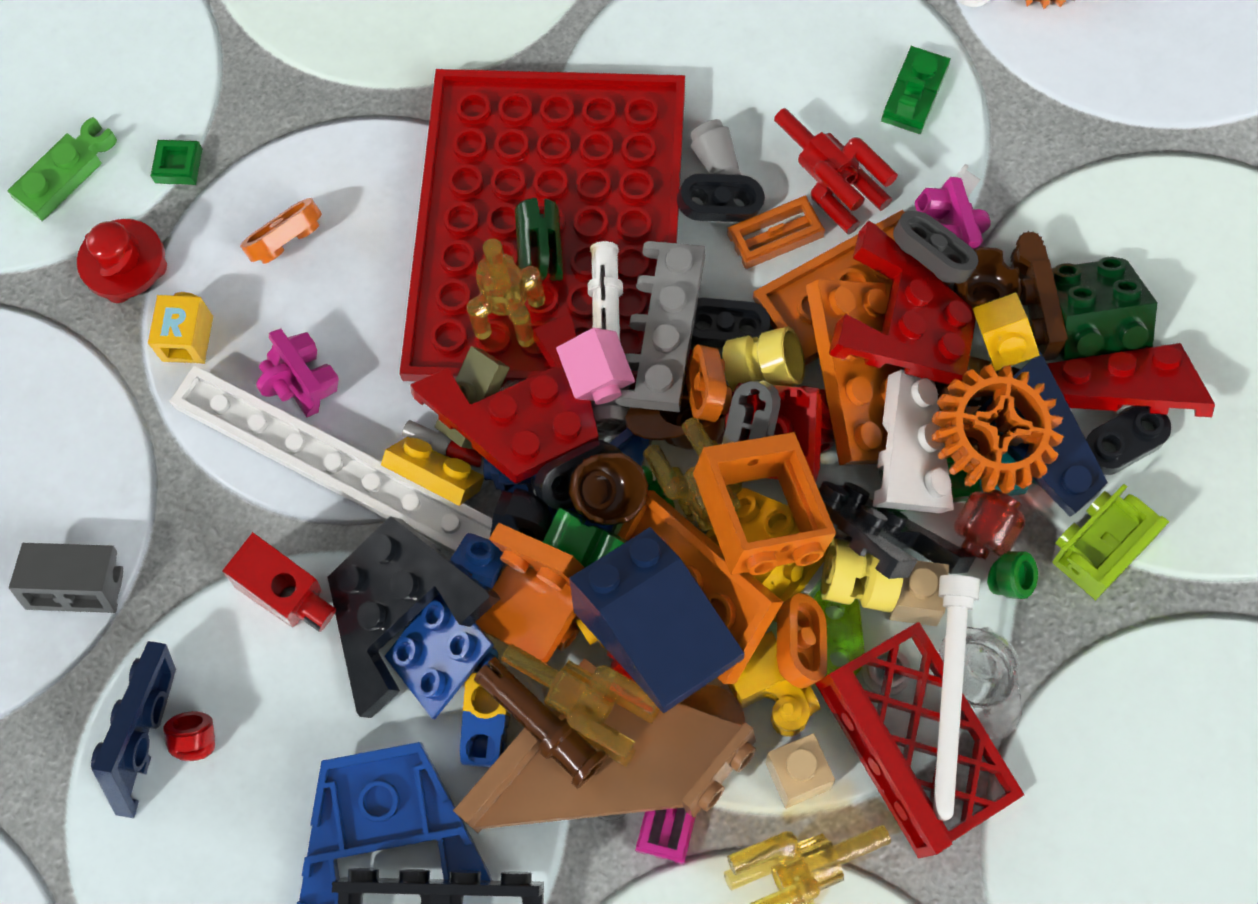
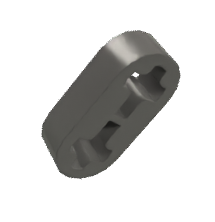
[722,380,781,444]

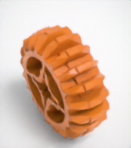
[931,364,1064,493]

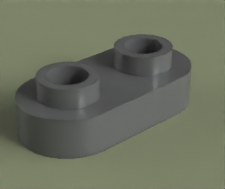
[893,211,978,283]

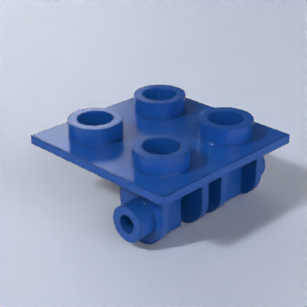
[384,594,499,719]

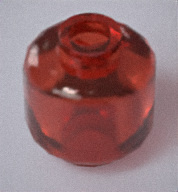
[954,489,1026,561]

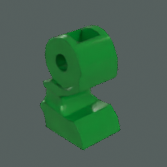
[543,508,627,567]

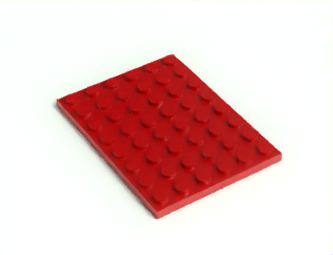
[399,69,685,390]

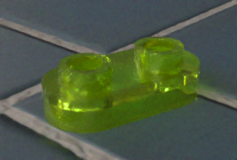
[813,589,865,676]

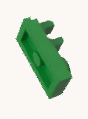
[881,46,951,135]

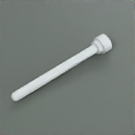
[933,575,980,821]

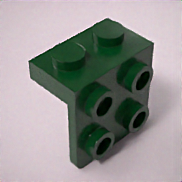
[1052,257,1158,361]

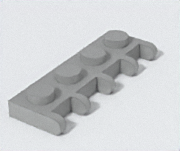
[615,241,705,412]

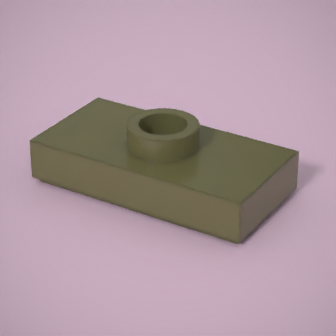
[434,346,510,449]

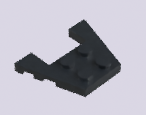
[816,481,976,579]
[327,516,500,718]

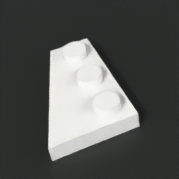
[873,369,954,514]

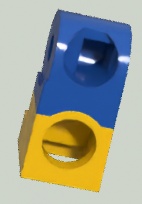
[460,673,510,767]

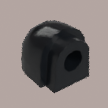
[490,487,553,542]

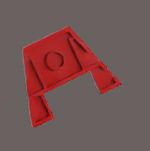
[829,220,976,384]
[410,313,599,484]

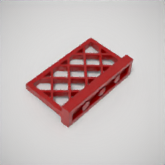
[815,622,1025,858]

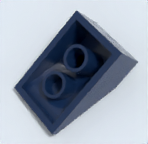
[569,527,744,713]

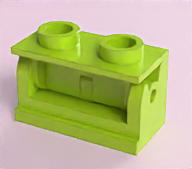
[1052,484,1169,601]

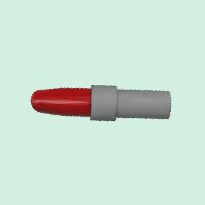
[402,420,482,468]

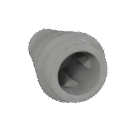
[690,119,741,175]

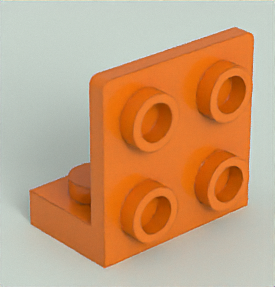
[476,523,585,663]

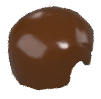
[954,246,1023,308]
[569,453,649,525]

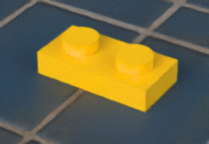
[381,436,484,506]

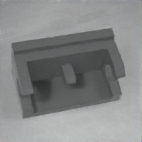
[9,543,123,613]

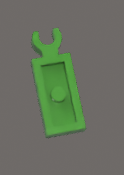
[7,117,117,221]

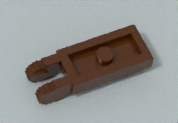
[1010,231,1068,361]

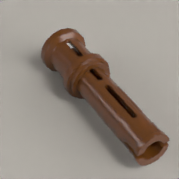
[474,657,608,789]

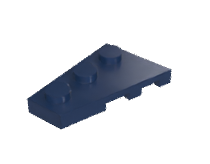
[972,351,1108,517]
[91,641,176,818]

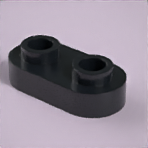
[677,174,765,222]
[691,298,770,348]
[1086,406,1171,475]
[534,440,622,510]

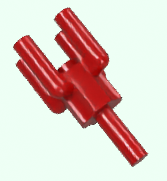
[774,108,898,235]

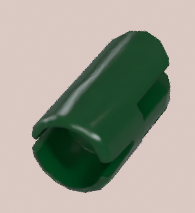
[515,198,563,281]

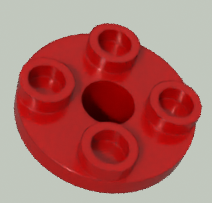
[77,219,167,303]

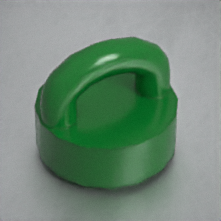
[987,551,1038,599]

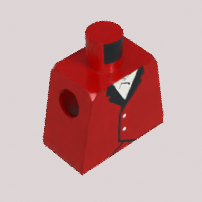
[222,532,337,632]

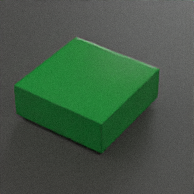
[150,140,203,185]

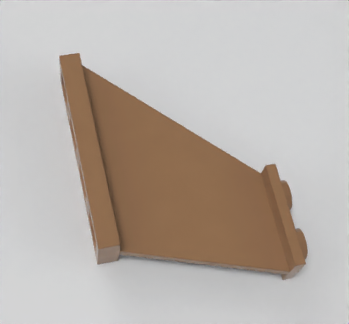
[453,658,756,834]

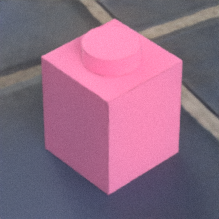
[556,327,635,405]

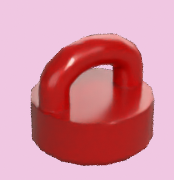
[163,711,215,761]

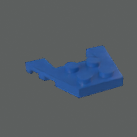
[297,742,492,904]

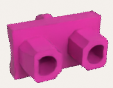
[914,177,991,249]
[256,328,339,417]

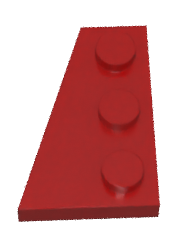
[1047,343,1215,418]

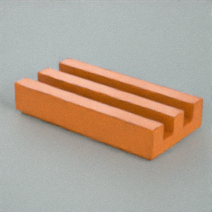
[727,195,825,270]

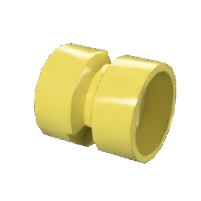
[722,326,805,392]
[820,538,903,613]

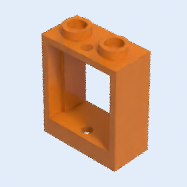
[693,432,836,575]

